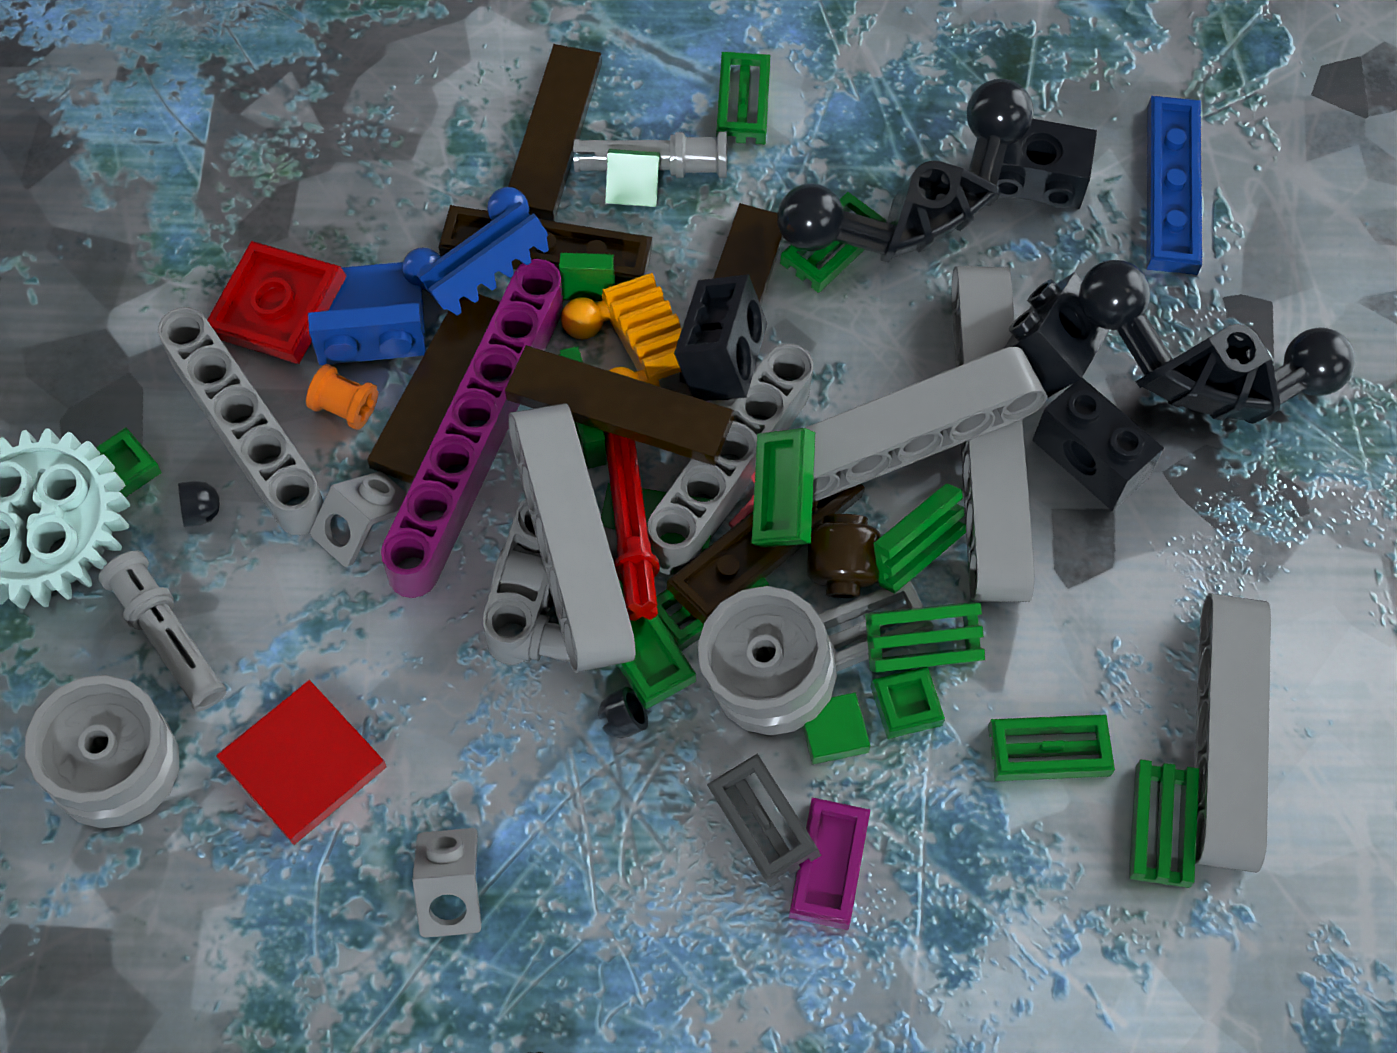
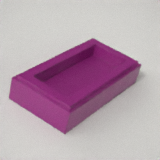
[788,797,871,930]

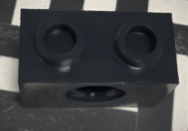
[997,119,1097,209]
[1004,272,1109,398]
[1032,378,1164,511]

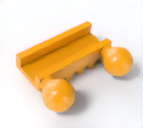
[561,273,682,387]

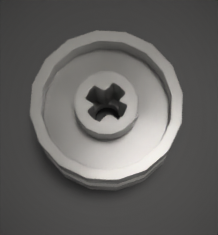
[698,586,837,735]
[25,675,180,829]

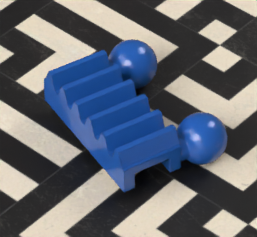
[402,187,549,316]

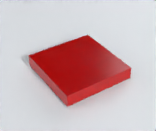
[207,241,347,364]
[216,679,387,846]

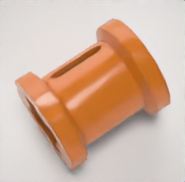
[306,364,379,430]

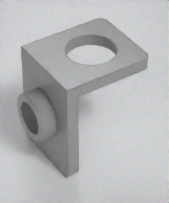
[310,472,407,567]
[412,828,482,938]

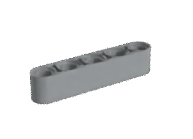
[158,307,323,535]
[648,344,814,575]
[805,347,1047,502]
[508,403,636,673]
[1195,593,1271,873]

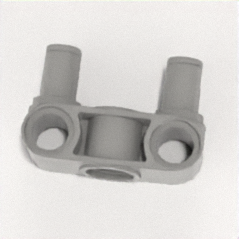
[482,500,618,665]

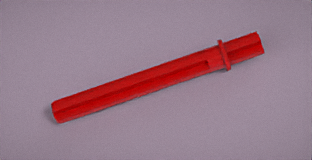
[604,431,660,621]

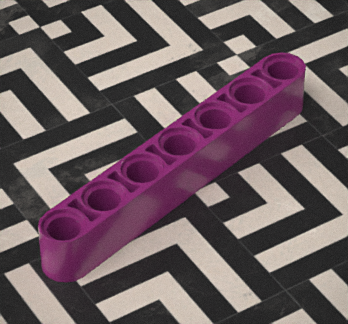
[381,259,563,598]

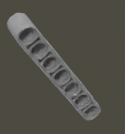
[951,266,1035,602]

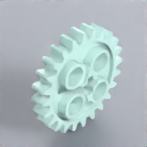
[0,428,130,609]

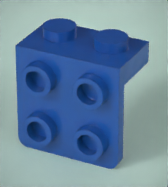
[308,262,426,365]

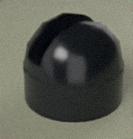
[178,481,220,527]
[598,687,648,739]

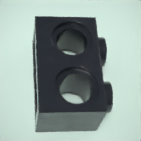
[674,274,767,401]

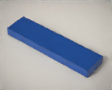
[1146,96,1202,275]

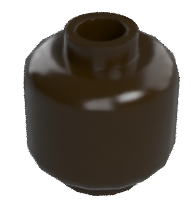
[807,514,881,598]

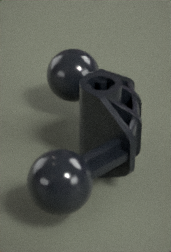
[777,79,1034,263]
[1079,260,1355,424]

